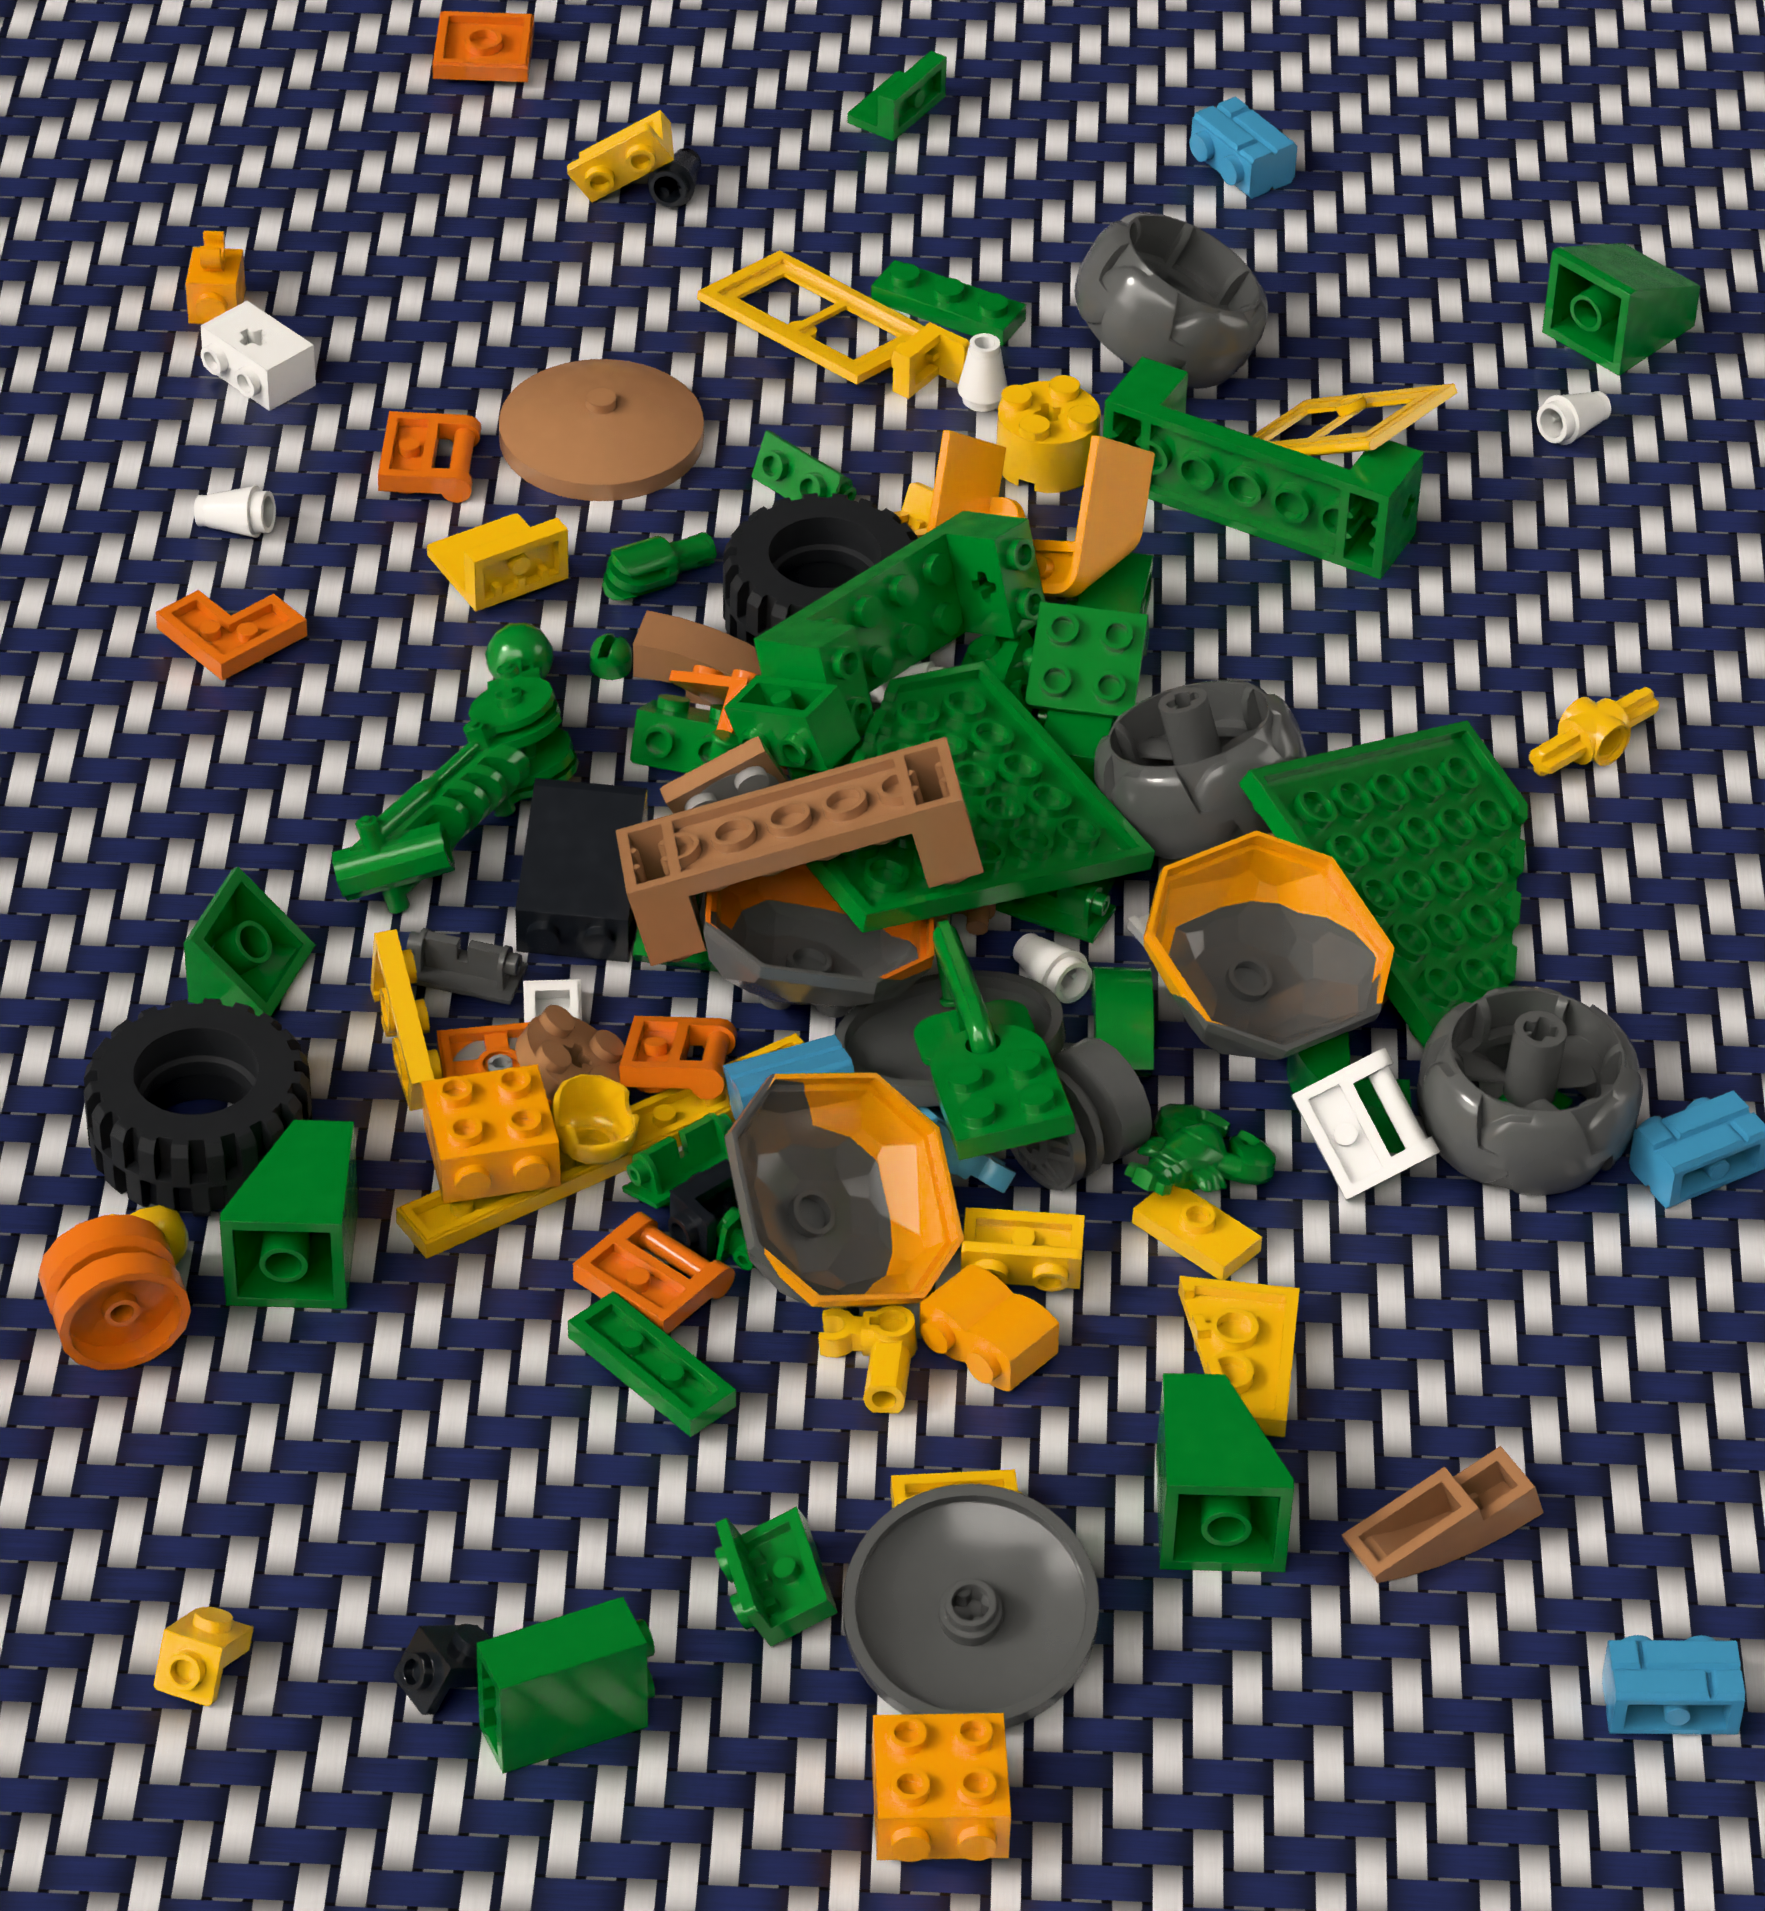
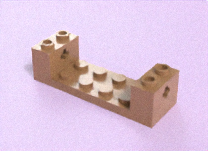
[616,737,984,966]

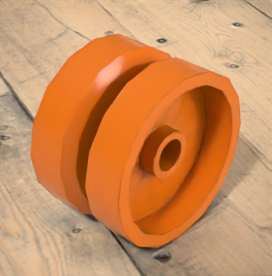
[38,1214,191,1370]

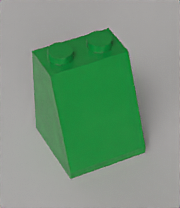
[1542,243,1700,376]
[219,1120,359,1309]
[1156,1373,1294,1572]

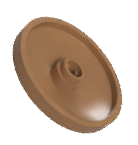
[499,359,704,501]

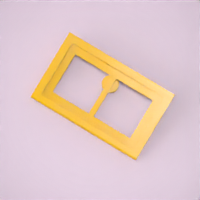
[697,250,924,385]
[1252,383,1458,456]

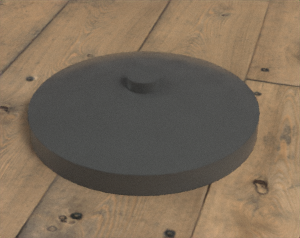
[835,970,1066,1107]
[842,1484,1099,1728]

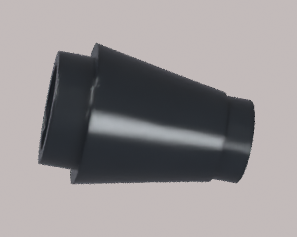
[648,148,701,207]

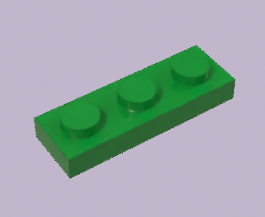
[871,260,1026,347]
[568,1291,736,1437]

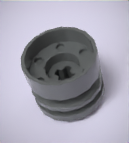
[1011,1037,1152,1191]

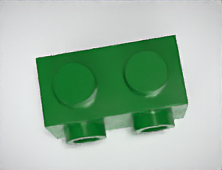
[724,675,861,772]

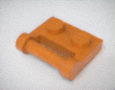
[378,411,482,503]
[619,1016,737,1100]
[573,1212,735,1335]

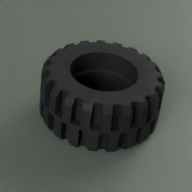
[723,493,918,647]
[84,998,313,1217]

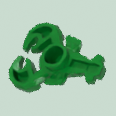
[1125,1103,1276,1196]

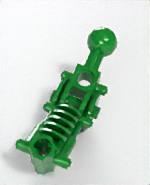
[332,622,579,914]

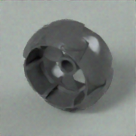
[1074,212,1268,389]
[1094,680,1307,859]
[1416,986,1643,1195]

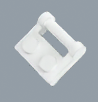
[1291,1047,1440,1201]

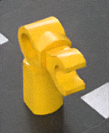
[818,1305,918,1414]

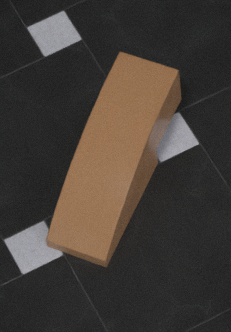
[633,610,761,706]
[1341,1446,1544,1583]

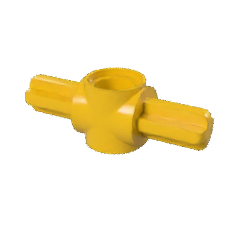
[1528,687,1659,776]

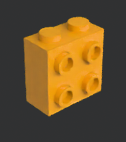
[421,1064,561,1204]
[872,1713,1011,1862]

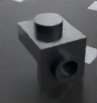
[668,1159,738,1261]
[394,1624,491,1715]

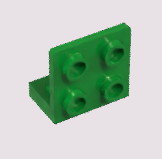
[1025,601,1150,719]

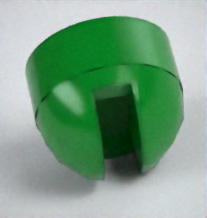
[590,633,633,680]

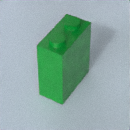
[476,1597,655,1774]

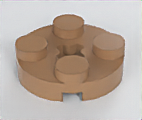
[516,1005,625,1102]

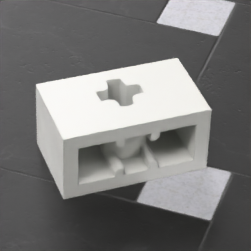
[200,301,316,411]

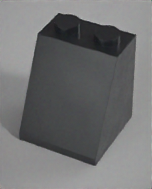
[515,778,647,962]

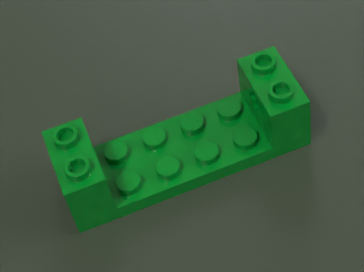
[1103,357,1424,580]
[754,511,1045,737]

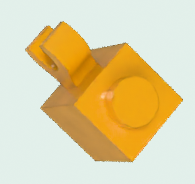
[186,230,246,324]

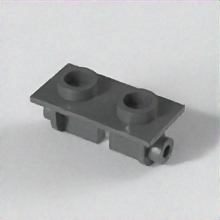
[406,928,528,1005]

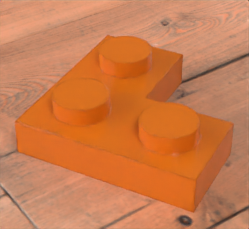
[156,590,308,681]

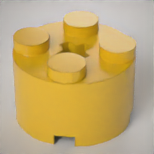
[996,375,1101,493]

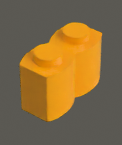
[919,1265,1059,1392]

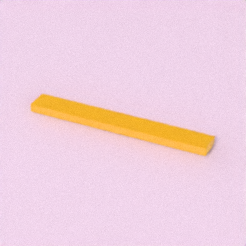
[396,1033,805,1259]

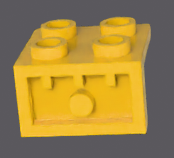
[427,514,569,612]

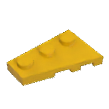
[370,929,442,1111]
[1178,1276,1300,1438]

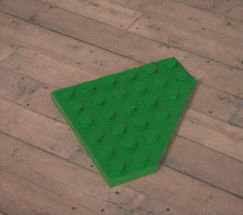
[806,661,1155,933]
[1238,720,1528,1047]

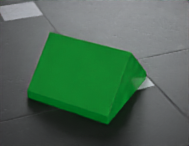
[184,867,315,1017]

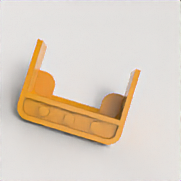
[927,430,1155,598]

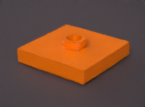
[432,11,535,82]

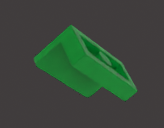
[847,51,947,141]

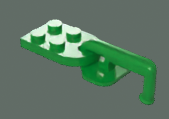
[914,920,1076,1161]

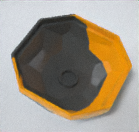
[1143,830,1395,1060]
[724,1072,964,1309]

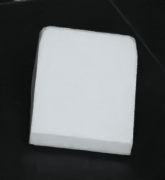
[523,979,582,1022]

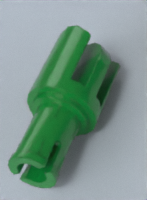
[602,532,717,601]

